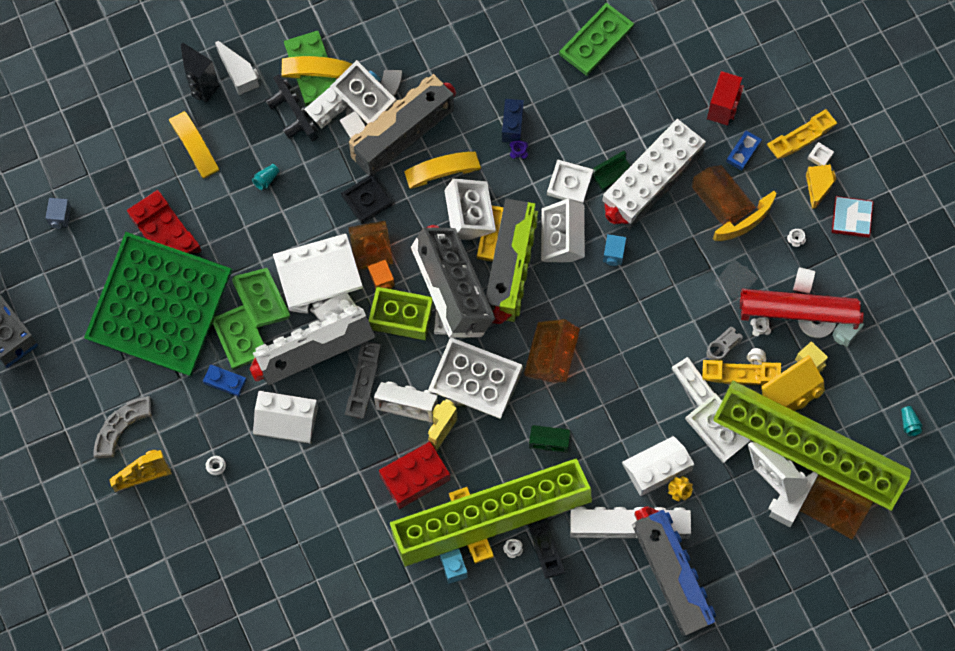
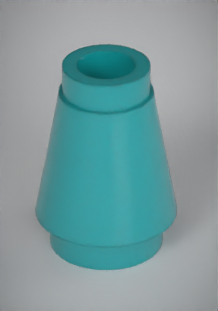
[252,164,280,190]
[901,406,923,437]

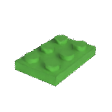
[232,268,290,328]
[212,305,264,370]

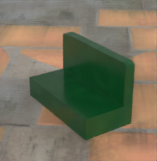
[592,150,631,192]
[529,425,570,453]

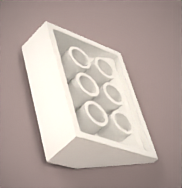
[273,234,363,309]
[428,338,523,419]

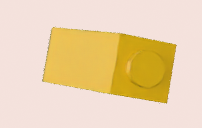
[806,165,836,209]

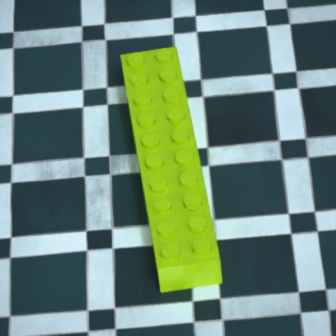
[712,380,911,511]
[390,458,592,567]

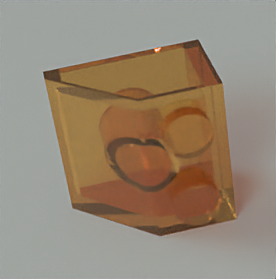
[348,221,393,270]

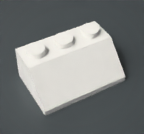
[330,60,396,124]
[444,179,496,240]
[541,199,585,262]
[374,381,438,423]
[253,391,318,444]
[622,436,694,496]
[748,442,808,503]

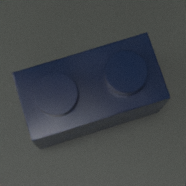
[502,99,524,142]

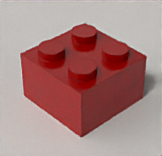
[707,71,744,125]

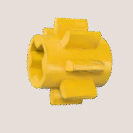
[668,476,693,501]

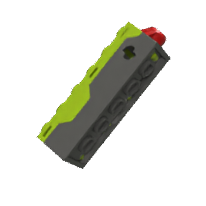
[486,198,538,324]

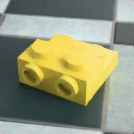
[428,399,457,451]

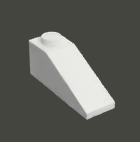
[215,41,260,95]
[768,472,818,527]

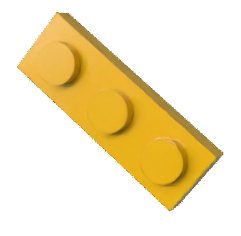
[477,205,504,262]

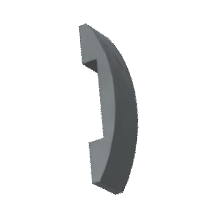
[345,341,381,419]

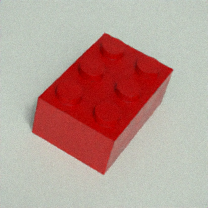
[379,442,450,509]

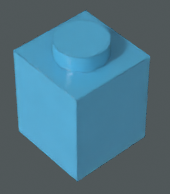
[603,234,626,266]

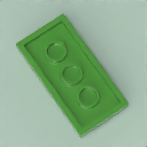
[559,2,634,76]
[284,31,336,106]

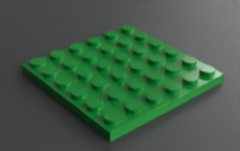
[84,232,232,377]

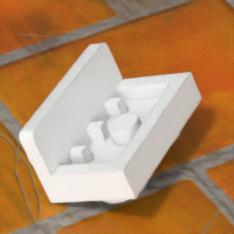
[309,293,356,322]

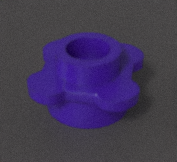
[510,141,528,159]

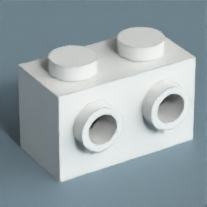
[305,87,348,129]

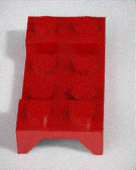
[127,190,201,254]

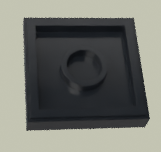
[341,175,393,224]

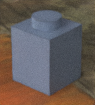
[45,198,71,229]

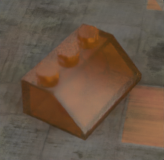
[692,165,756,225]
[524,319,580,383]
[799,475,873,539]

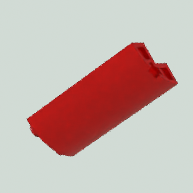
[740,289,864,330]

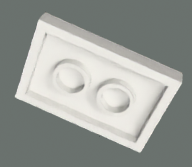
[685,393,751,463]

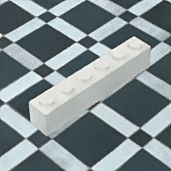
[570,507,691,539]

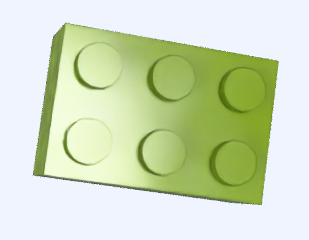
[369,287,434,340]

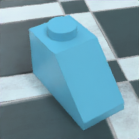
[439,548,468,584]

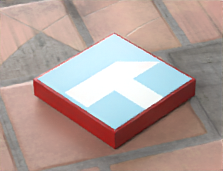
[831,196,873,238]

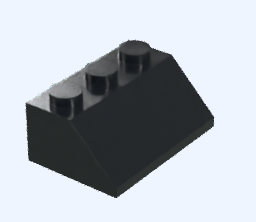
[181,43,220,103]

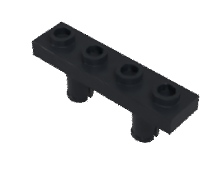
[265,74,318,142]

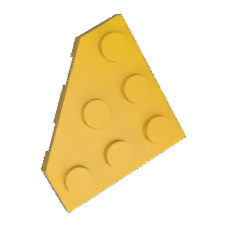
[110,450,172,492]

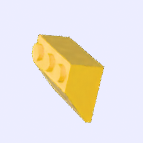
[761,355,825,411]

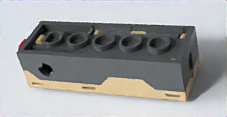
[349,74,456,176]

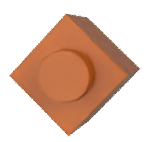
[368,260,395,289]

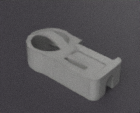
[706,327,743,361]

